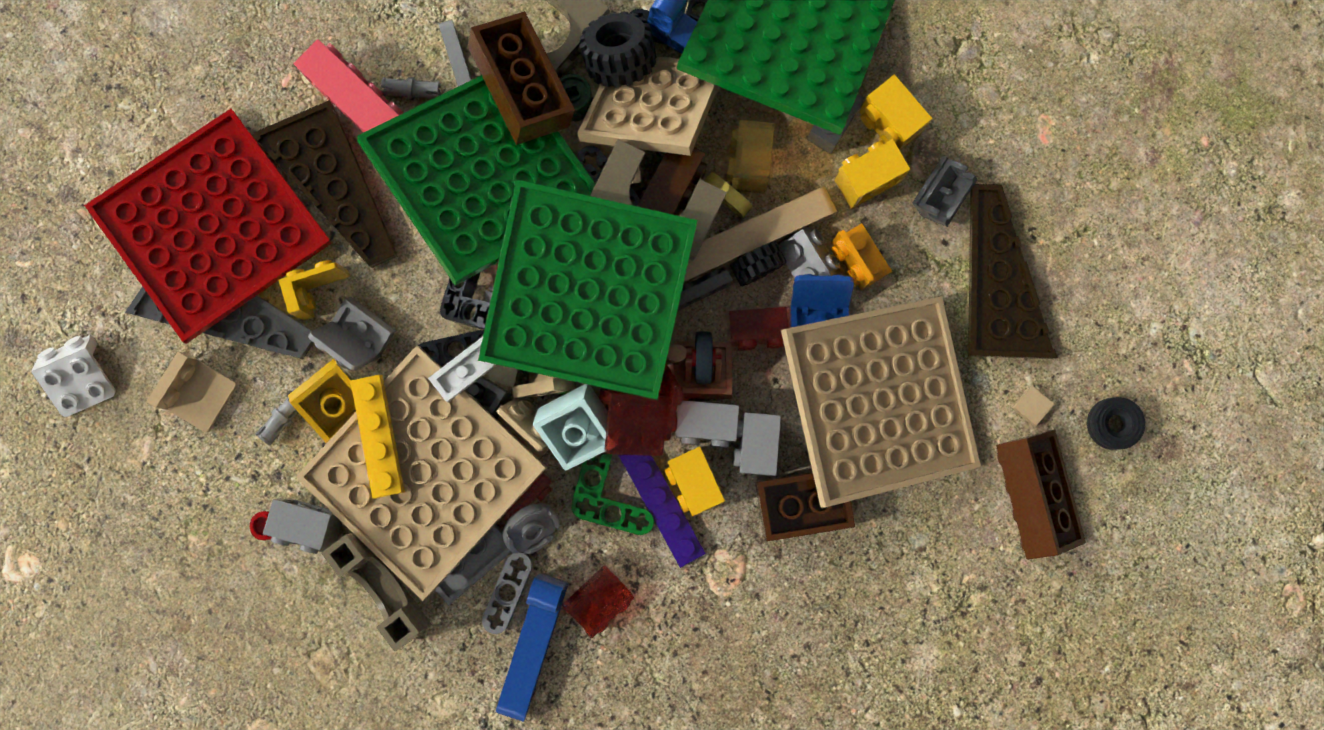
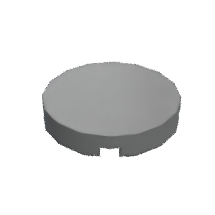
[502,503,560,554]

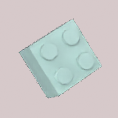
[532,384,620,471]

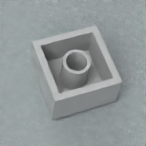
[676,400,739,448]
[732,413,781,476]
[263,498,342,554]

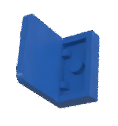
[790,274,854,328]

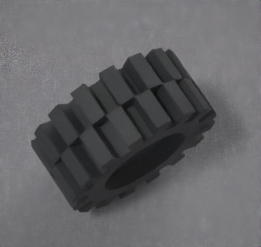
[730,241,787,287]

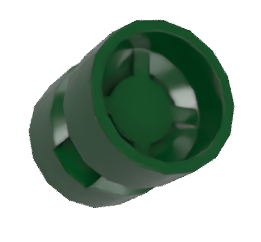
[560,74,593,122]

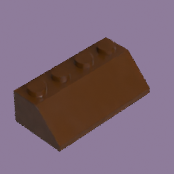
[996,430,1086,560]

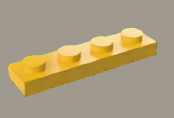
[350,374,405,499]

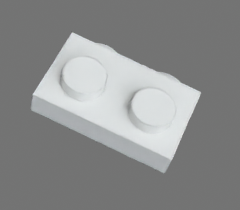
[31,334,115,417]

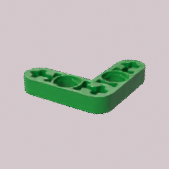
[571,448,654,535]

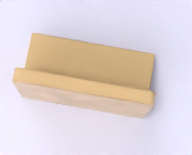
[512,372,575,398]

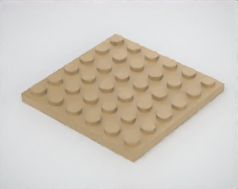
[781,296,981,507]
[296,346,548,601]

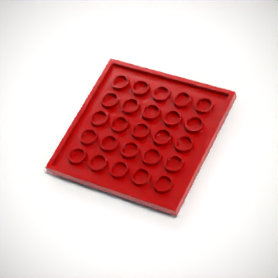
[84,108,332,344]

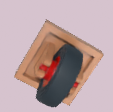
[673,331,732,399]

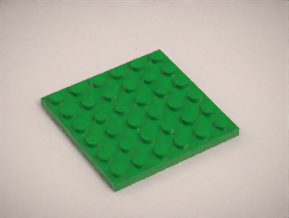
[677,0,895,135]
[357,75,596,286]
[478,179,698,400]

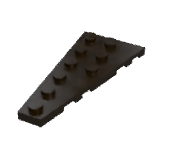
[251,100,398,268]
[968,184,1058,359]

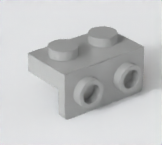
[778,226,842,278]

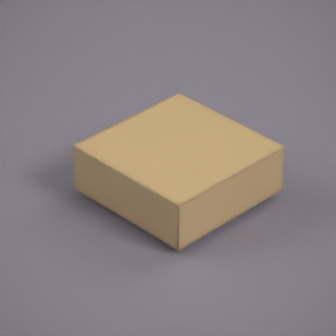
[1011,385,1054,427]

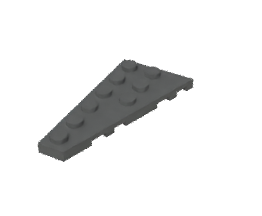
[125,287,314,359]

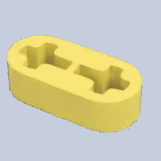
[704,172,752,218]

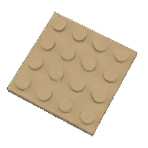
[577,57,719,156]

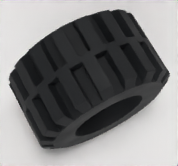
[579,12,657,88]

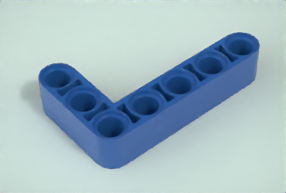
[647,0,759,103]
[495,573,569,722]

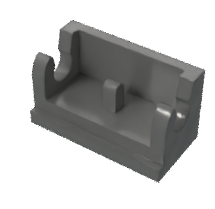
[912,156,978,227]

